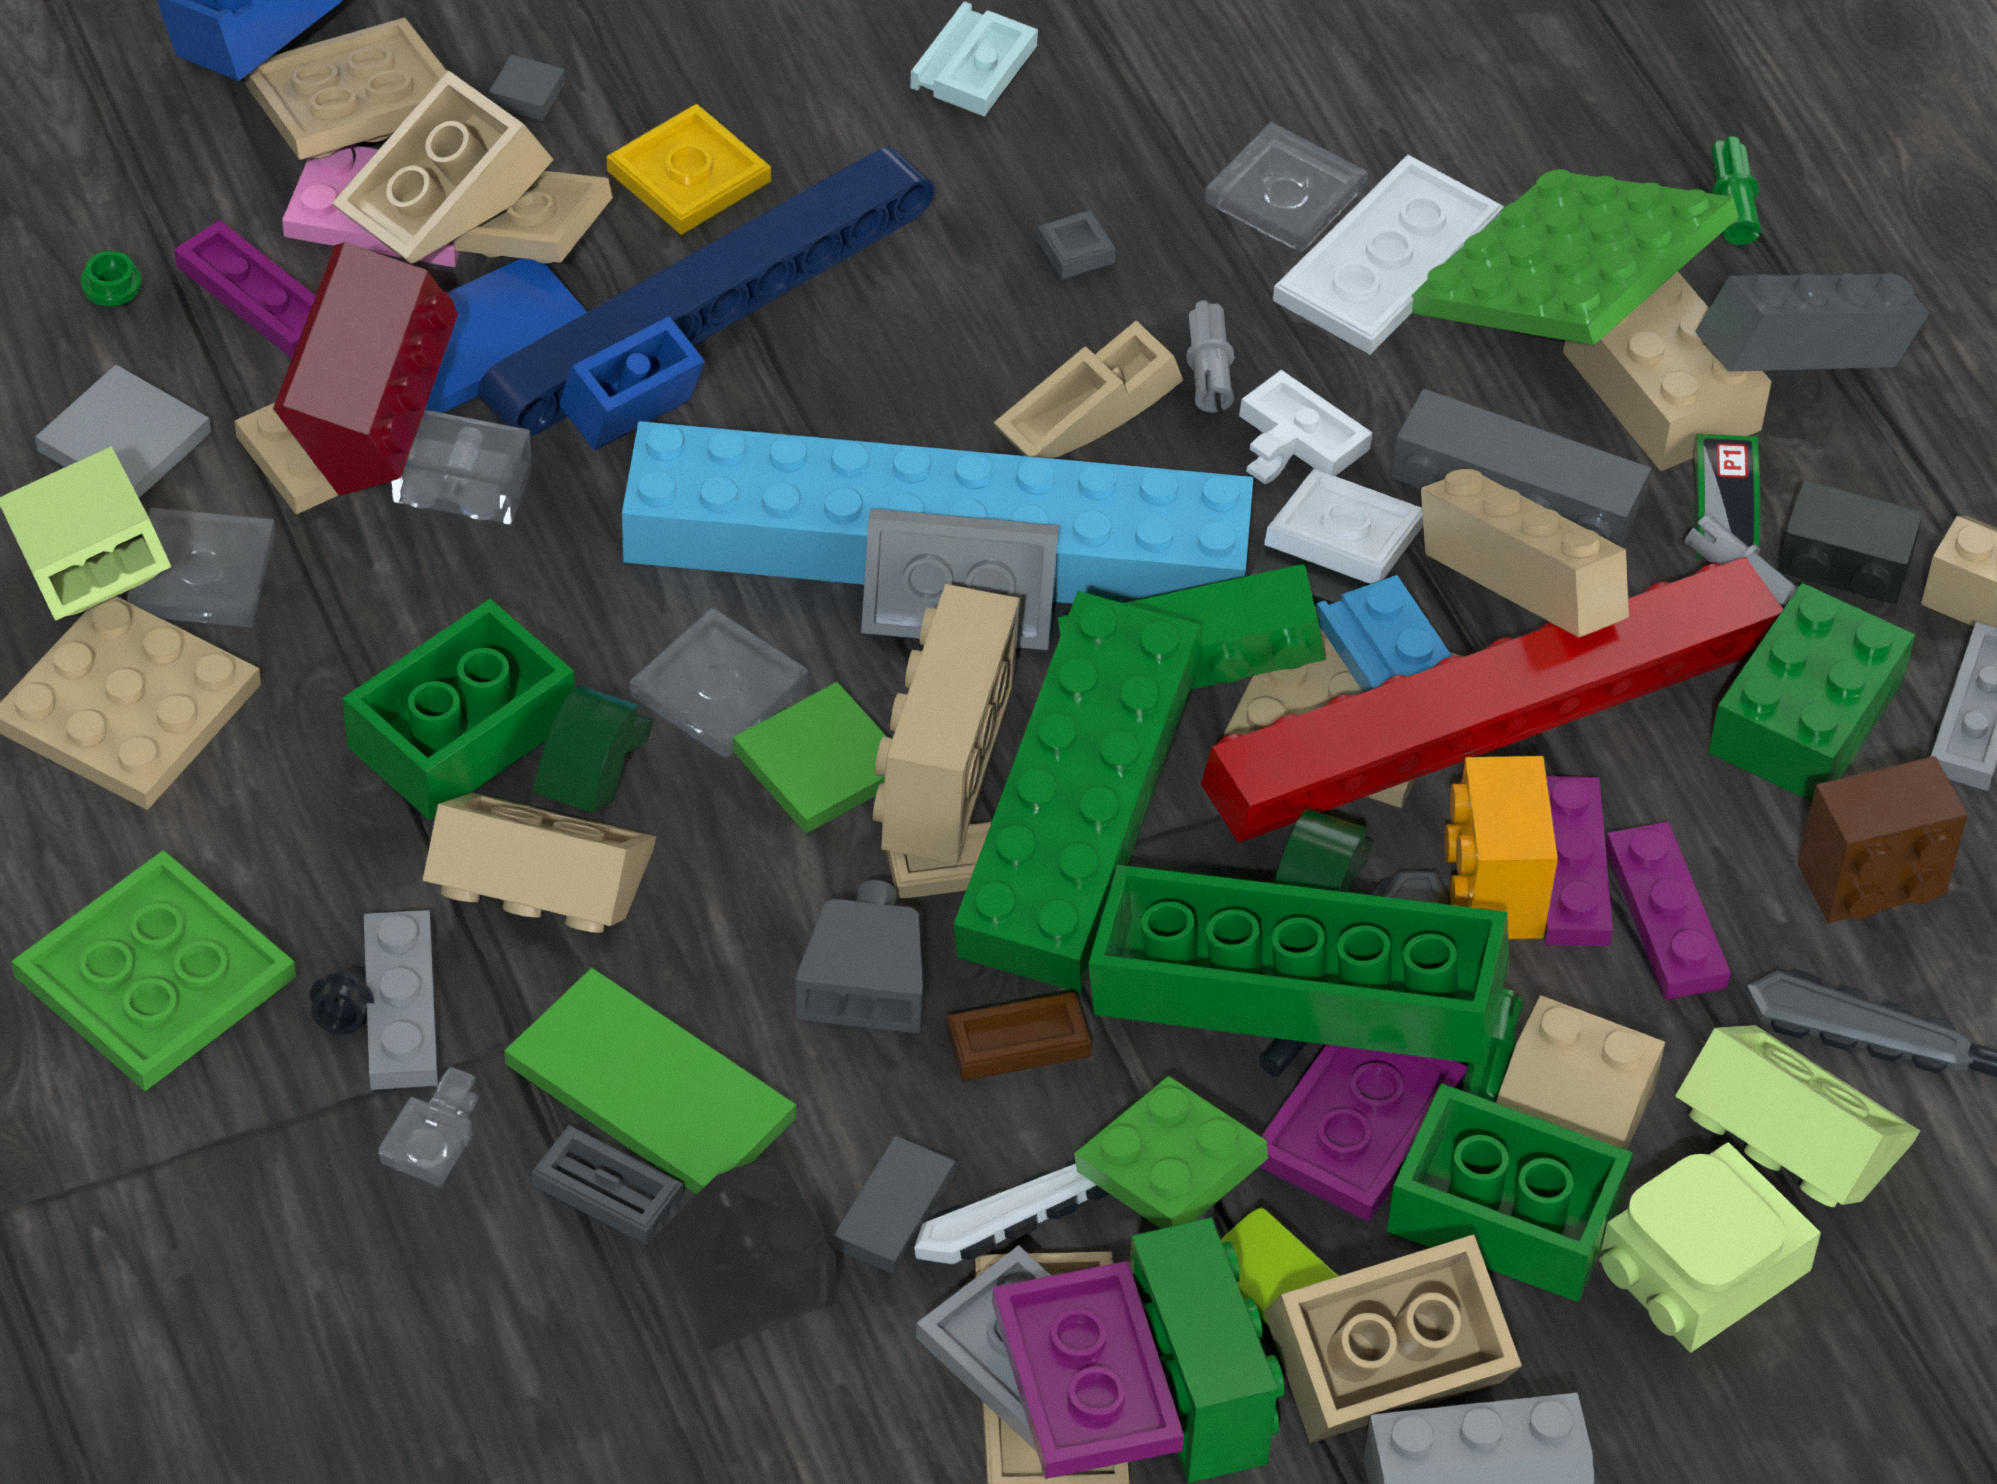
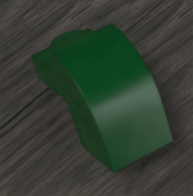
[532,685,654,812]
[1274,808,1373,893]

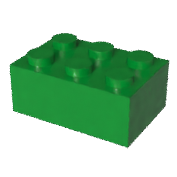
[1708,583,1915,802]
[342,599,575,821]
[1386,1083,1633,1302]
[1129,1217,1284,1484]

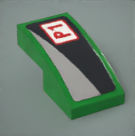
[1693,434,1760,558]

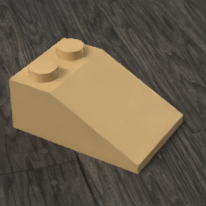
[332,70,554,264]

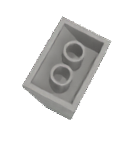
[1363,1393,1594,1484]

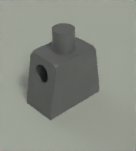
[796,880,923,1034]

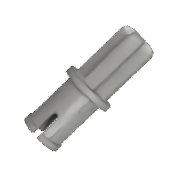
[1186,300,1234,412]
[1684,513,1798,609]

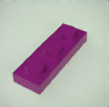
[174,220,316,358]
[1544,776,1613,946]
[1605,822,1731,1000]

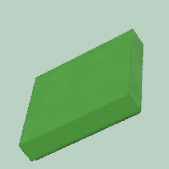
[733,682,887,834]

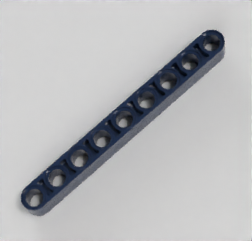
[478,146,935,438]

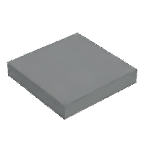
[35,365,211,498]

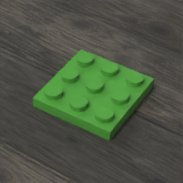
[11,850,296,1091]

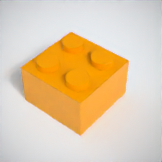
[1444,756,1558,939]

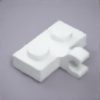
[1239,370,1373,484]

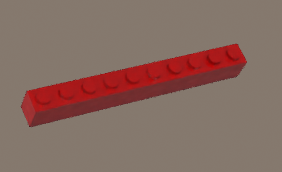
[1200,557,1783,843]

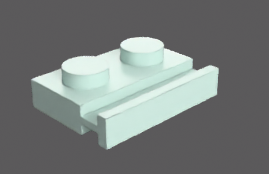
[910,1,1038,117]

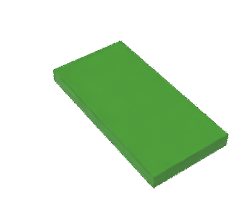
[504,968,796,1204]

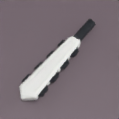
[914,1159,1109,1264]

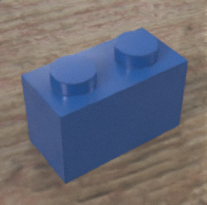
[559,316,705,450]

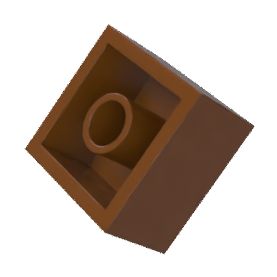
[1797,756,1968,923]

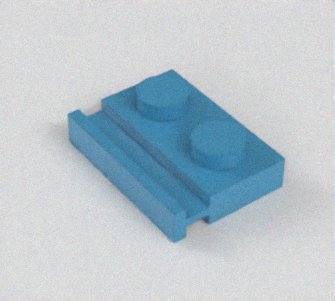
[1316,575,1452,692]

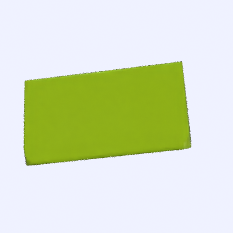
[1220,1208,1339,1324]

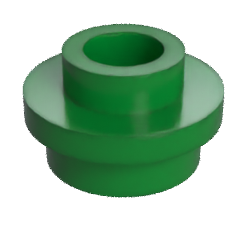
[81,251,142,306]

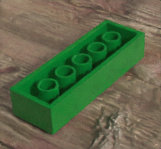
[953,591,1201,993]
[1088,865,1509,1065]

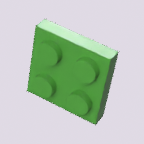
[1074,1076,1268,1229]

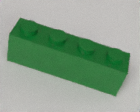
[1058,564,1325,690]

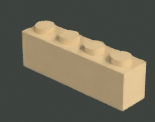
[1421,469,1629,638]

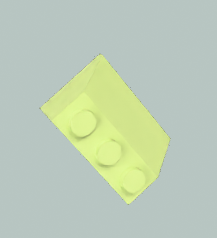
[1676,1025,1920,1207]

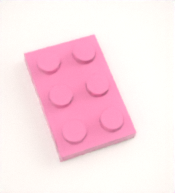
[282,145,461,267]

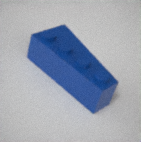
[157,0,343,81]

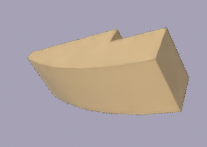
[994,321,1183,459]

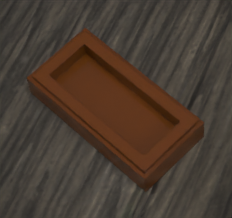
[946,991,1092,1081]

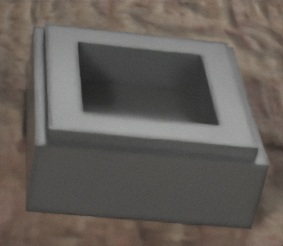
[489,54,565,121]
[1037,210,1116,280]

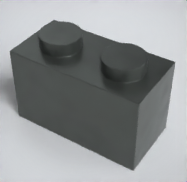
[1778,480,1923,605]

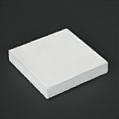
[1264,469,1423,584]

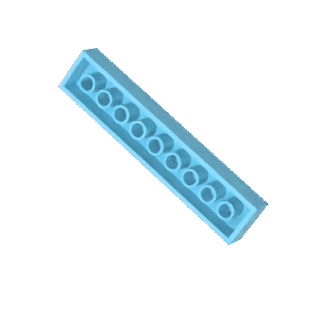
[622,421,1254,604]

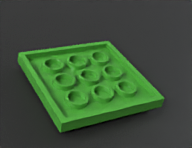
[1411,169,1739,345]

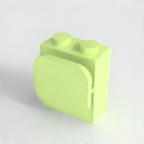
[0,446,171,621]
[1599,1142,1821,1353]

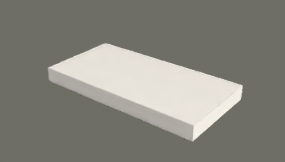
[1273,155,1504,355]

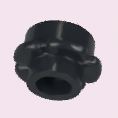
[309,972,375,1034]

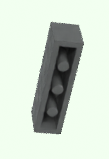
[1695,273,1930,371]
[1391,388,1652,548]

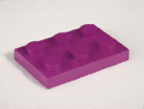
[1259,1045,1468,1223]
[992,1261,1184,1479]

